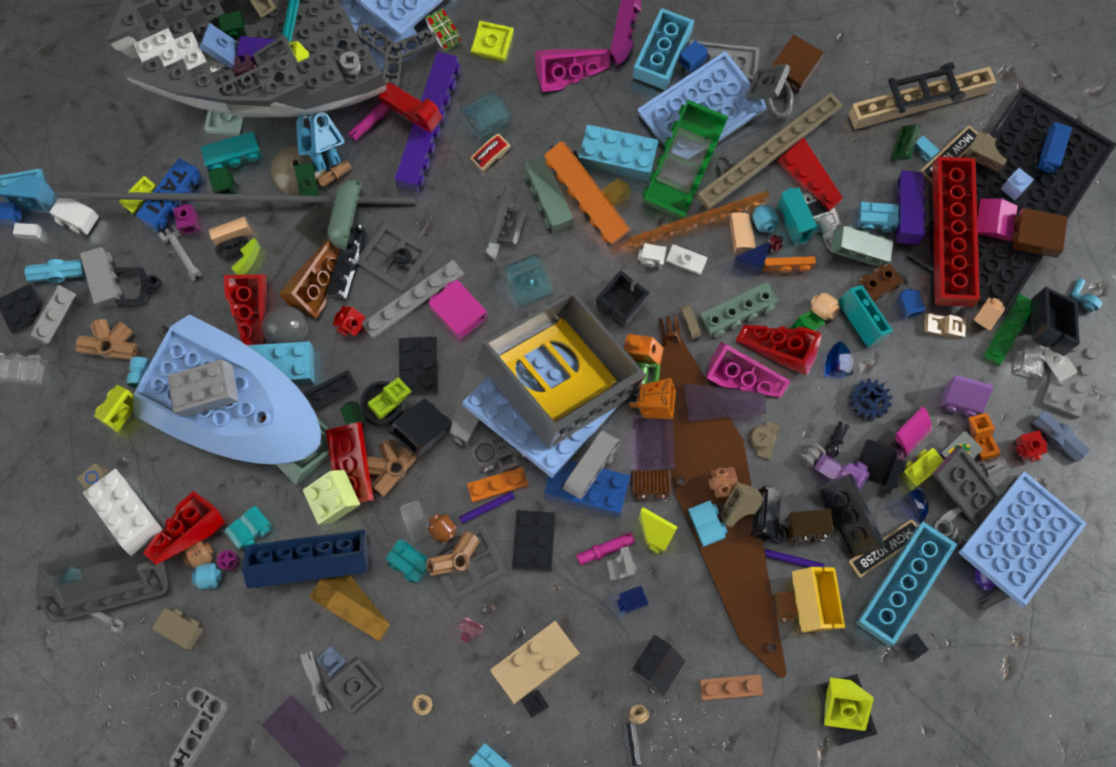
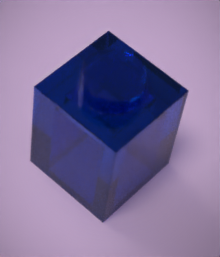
[616,585,649,615]

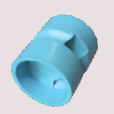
[126,357,152,388]

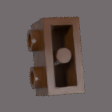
[856,263,903,303]

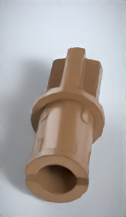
[316,159,352,187]

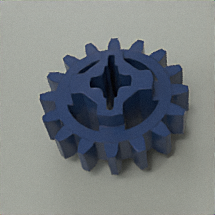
[849,378,893,421]

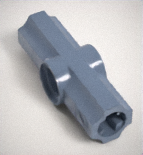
[1032,410,1090,462]

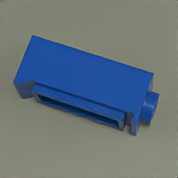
[1037,122,1072,173]

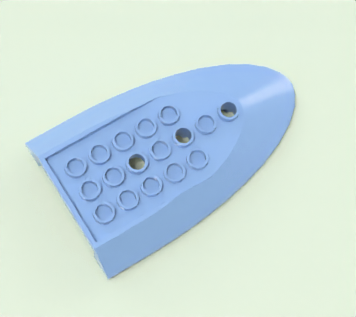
[133,314,321,465]

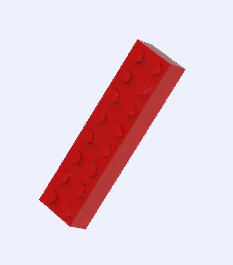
[932,157,980,307]

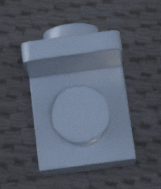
[316,646,348,677]

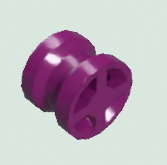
[217,550,240,572]

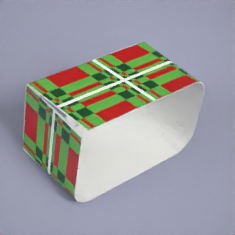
[425,8,461,52]

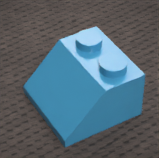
[0,174,54,213]

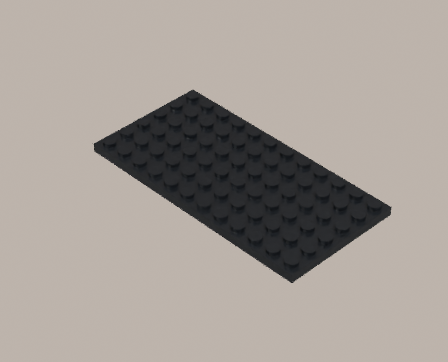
[907,87,1116,316]

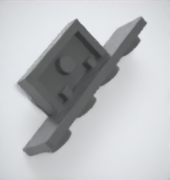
[484,186,526,260]

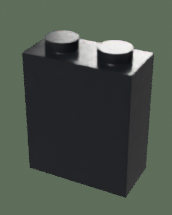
[389,398,452,458]

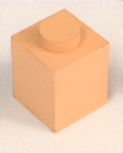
[974,298,1005,330]

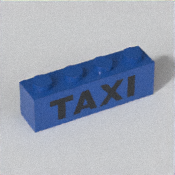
[136,157,202,233]

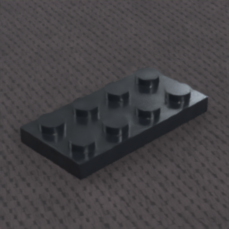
[815,474,886,558]

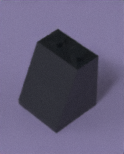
[630,634,685,696]

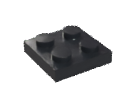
[0,283,43,334]

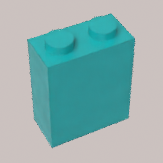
[776,187,817,246]

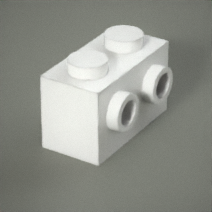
[50,199,99,235]

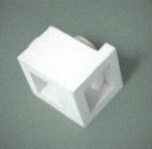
[638,243,666,271]

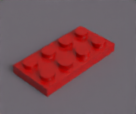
[326,423,374,503]

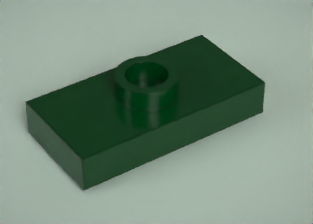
[892,124,920,161]
[294,162,319,196]

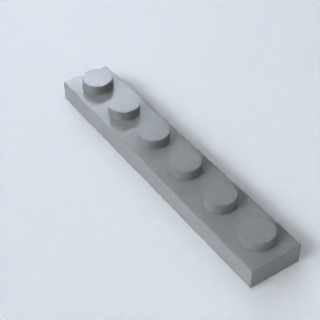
[362,260,465,340]

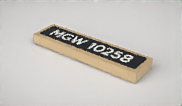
[920,125,978,186]
[847,519,917,579]

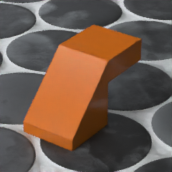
[968,413,1001,461]

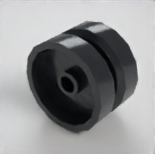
[360,381,406,429]

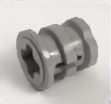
[800,441,826,467]

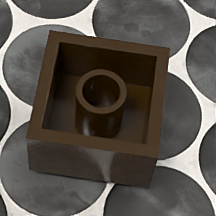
[784,509,834,545]

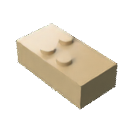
[490,621,580,705]

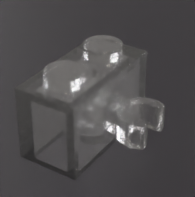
[1011,334,1047,380]

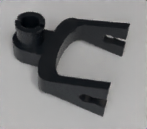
[114,267,163,308]

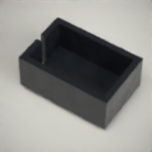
[1031,286,1080,356]

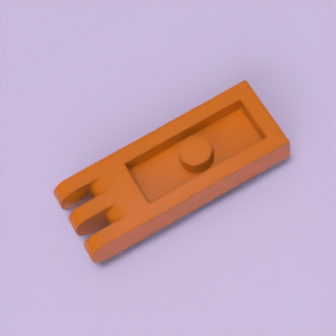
[762,256,816,273]

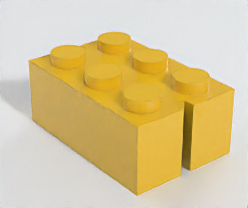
[792,567,845,632]

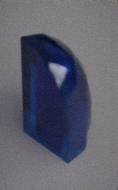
[825,341,853,376]
[904,487,929,524]

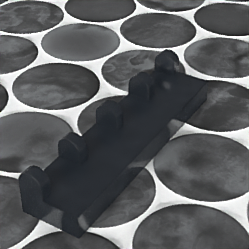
[327,224,367,299]

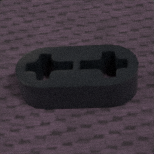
[215,236,250,261]

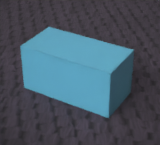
[914,135,940,162]

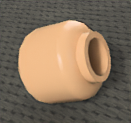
[811,293,840,320]

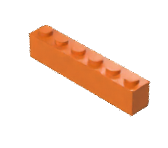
[544,141,631,244]

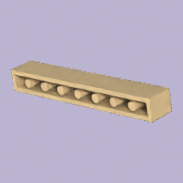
[849,67,996,130]

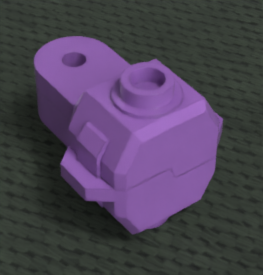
[814,454,869,491]

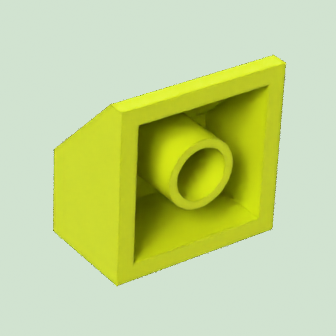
[94,385,134,433]

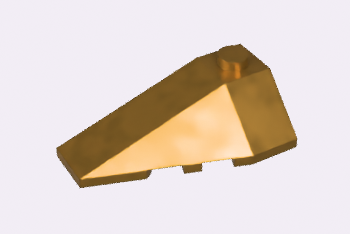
[309,575,390,642]

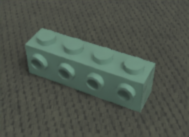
[698,282,778,339]

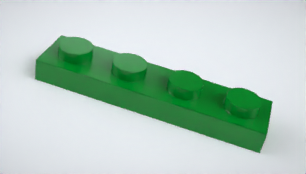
[982,294,1031,366]

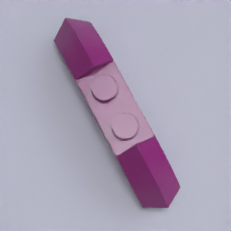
[610,0,641,65]

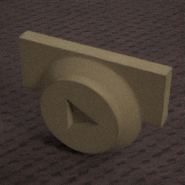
[748,422,780,460]

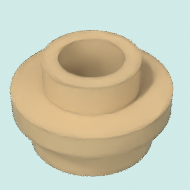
[412,694,433,715]
[628,705,649,724]

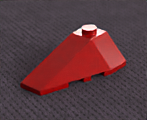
[224,274,267,345]
[736,325,822,375]
[143,491,225,565]

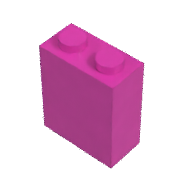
[428,279,488,341]

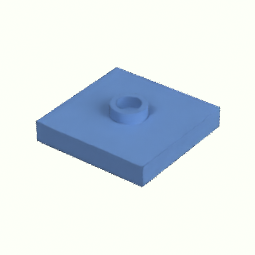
[199,23,239,69]

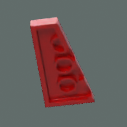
[777,137,843,212]

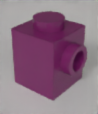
[173,204,200,235]

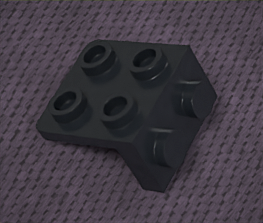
[857,439,907,494]

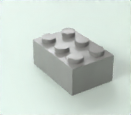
[167,359,239,417]

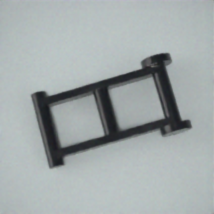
[888,62,966,113]

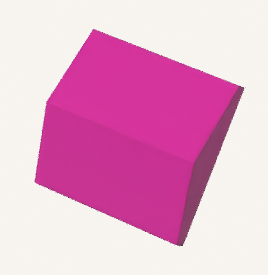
[977,199,1017,241]

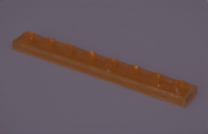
[627,190,770,248]

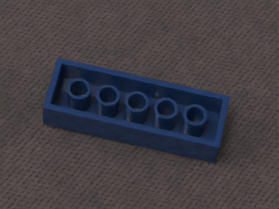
[242,530,369,588]

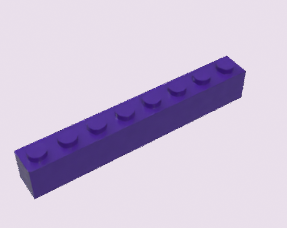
[395,52,461,192]

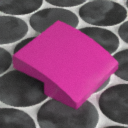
[895,406,932,457]

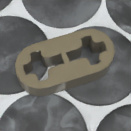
[679,304,701,340]

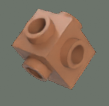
[708,467,738,498]

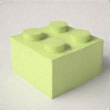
[303,470,360,525]

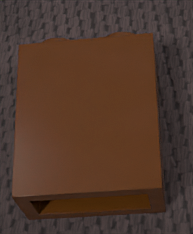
[771,35,824,93]
[1011,208,1068,258]

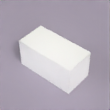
[13,223,42,240]

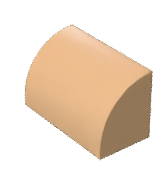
[729,212,757,254]
[209,216,252,246]

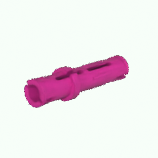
[348,103,390,142]
[576,531,635,566]

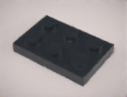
[399,337,438,394]
[512,510,556,572]
[817,674,878,746]

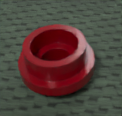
[766,235,784,253]

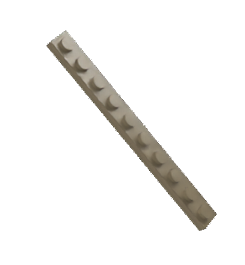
[697,92,843,210]

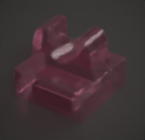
[233,54,256,75]
[458,618,484,643]

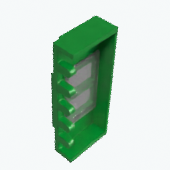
[641,100,728,221]

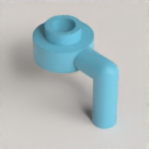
[1069,278,1102,312]

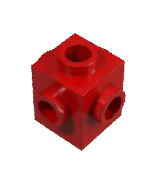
[332,306,366,337]
[1015,430,1048,463]

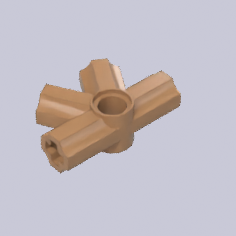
[76,319,138,360]
[367,439,417,497]

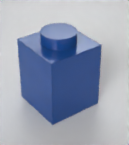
[679,40,708,73]
[0,202,22,227]
[896,288,926,320]

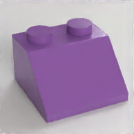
[940,375,994,417]

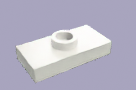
[666,244,708,276]
[1040,347,1078,382]

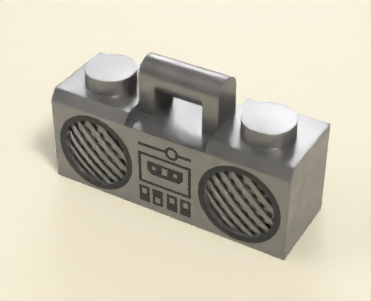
[471,436,527,473]

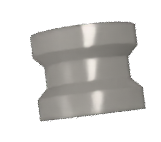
[340,51,361,76]

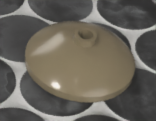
[271,144,326,195]

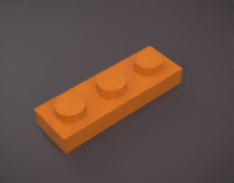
[467,467,529,503]

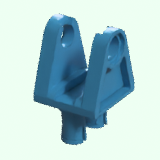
[296,112,345,172]

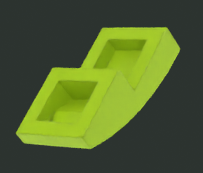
[231,238,260,275]
[368,377,411,420]

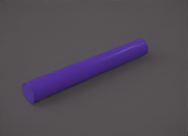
[459,491,515,524]
[764,549,824,568]

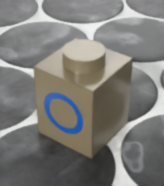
[77,463,110,490]

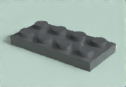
[932,445,1003,527]

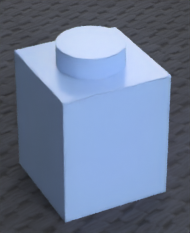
[1001,168,1034,201]

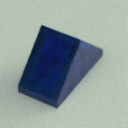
[733,242,770,275]

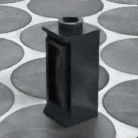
[750,486,781,541]

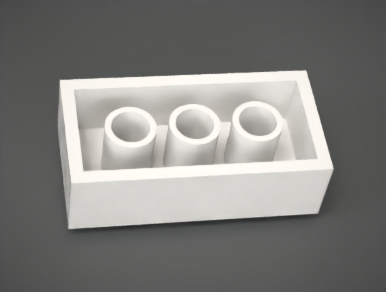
[82,468,163,556]

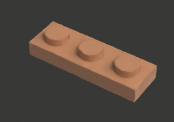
[700,674,763,701]

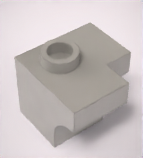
[606,547,637,583]

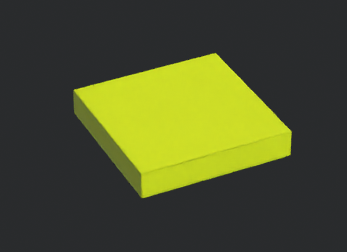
[470,21,514,62]

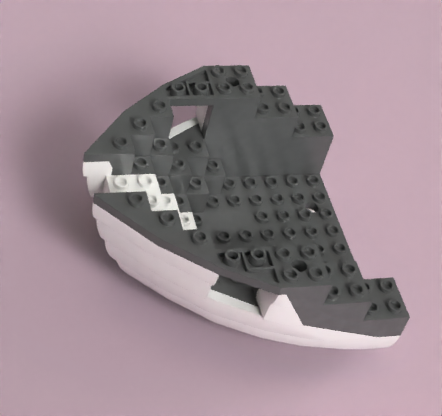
[107,0,386,117]

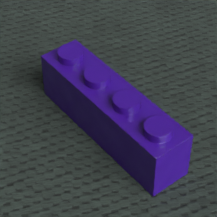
[896,170,926,245]

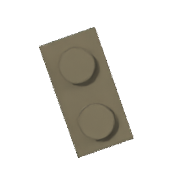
[151,607,203,650]

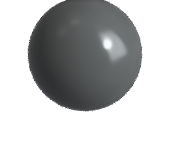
[262,305,308,344]

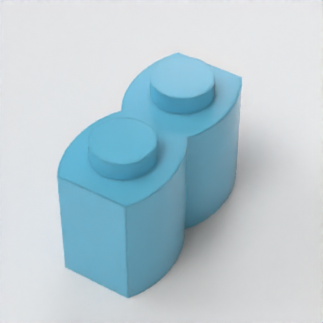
[688,501,728,548]

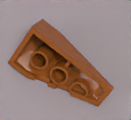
[279,238,340,319]

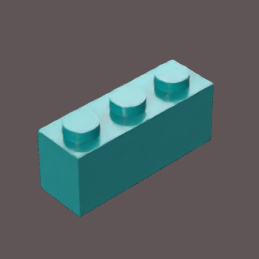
[200,131,263,172]
[838,285,893,348]

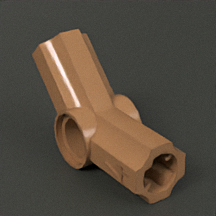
[426,531,480,576]

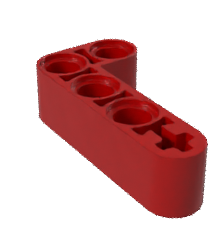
[376,82,442,133]

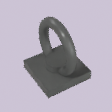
[745,64,793,119]

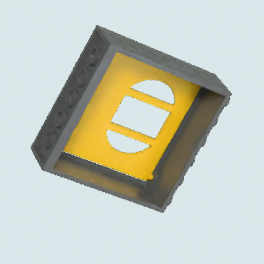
[477,291,646,450]

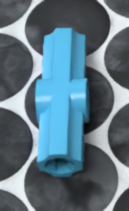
[25,259,85,283]

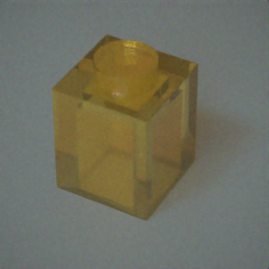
[602,178,631,209]

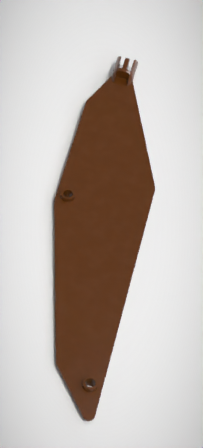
[658,315,787,678]

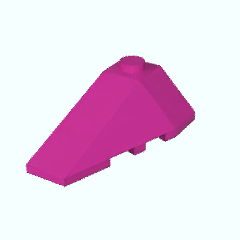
[535,49,610,92]
[706,341,790,397]

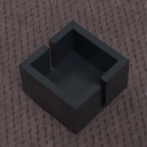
[596,270,650,327]

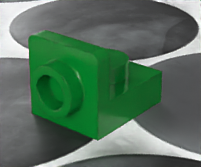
[791,310,825,331]

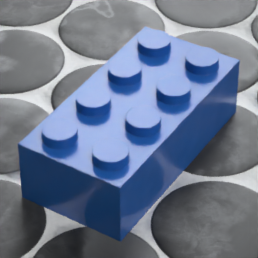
[544,460,630,517]

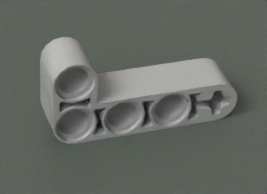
[563,430,620,500]
[169,687,227,767]

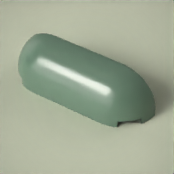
[328,179,362,250]

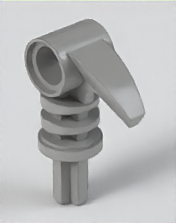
[931,507,972,548]

